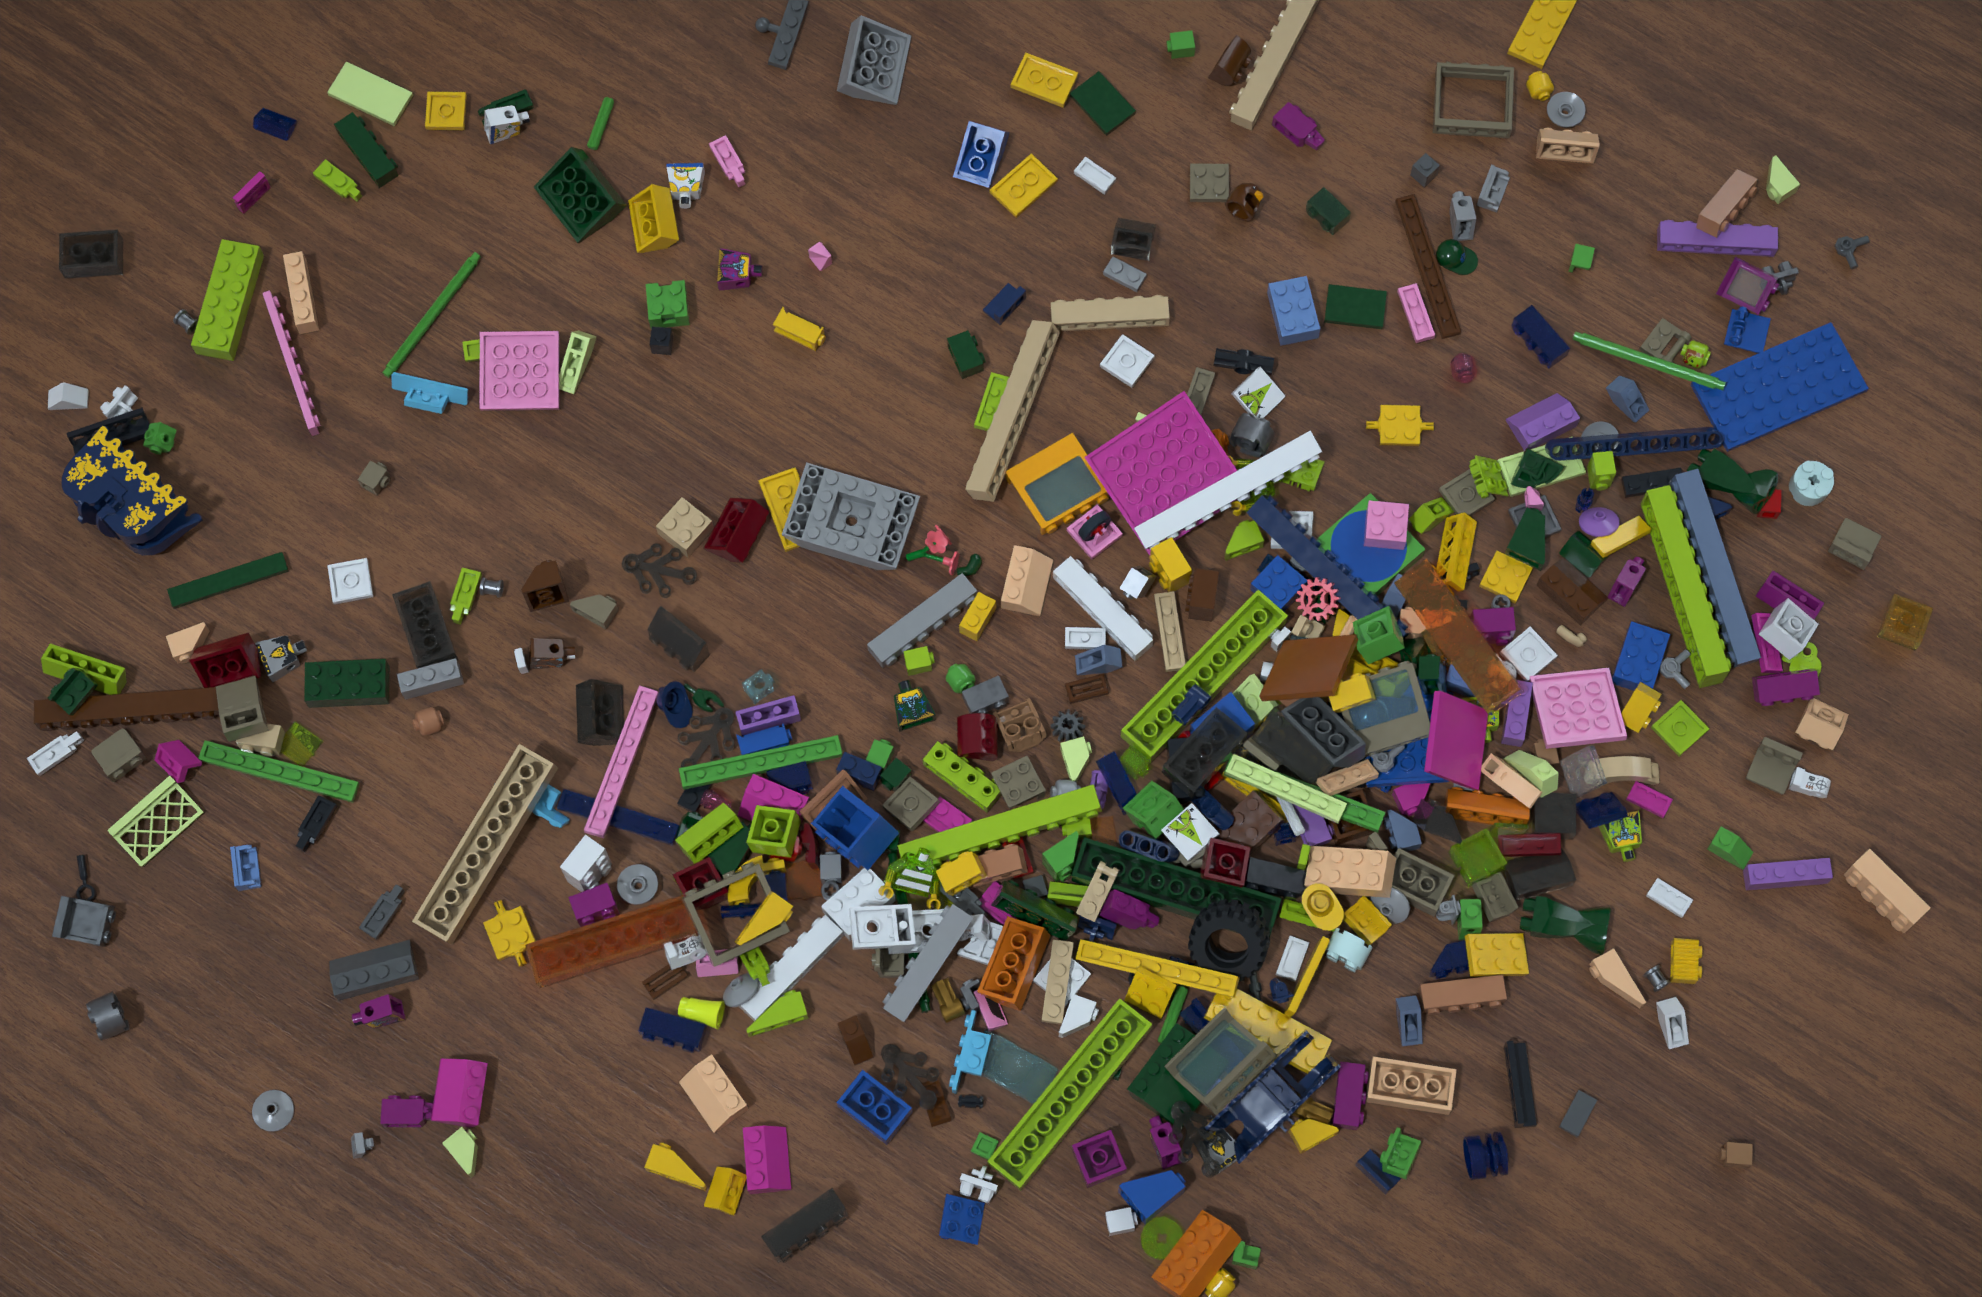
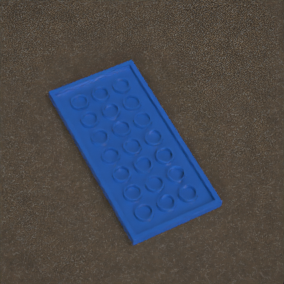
[1691,322,1869,452]

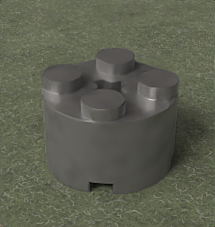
[1229,413,1275,457]
[86,991,130,1041]

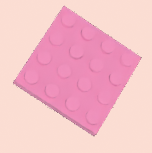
[480,331,559,411]
[1529,668,1627,749]

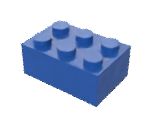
[1612,621,1670,691]
[836,1070,913,1145]

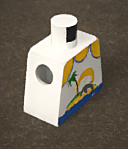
[484,105,530,144]
[666,163,705,209]

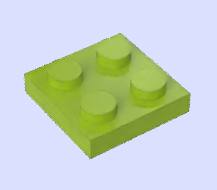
[1651,700,1709,757]

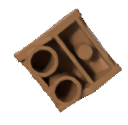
[993,698,1046,752]

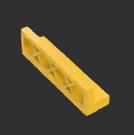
[1433,512,1477,592]

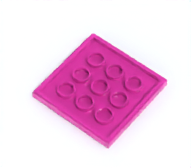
[1424,691,1488,790]

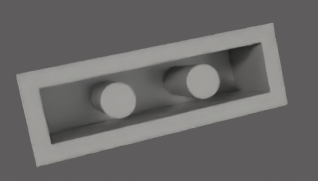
[397,658,464,700]

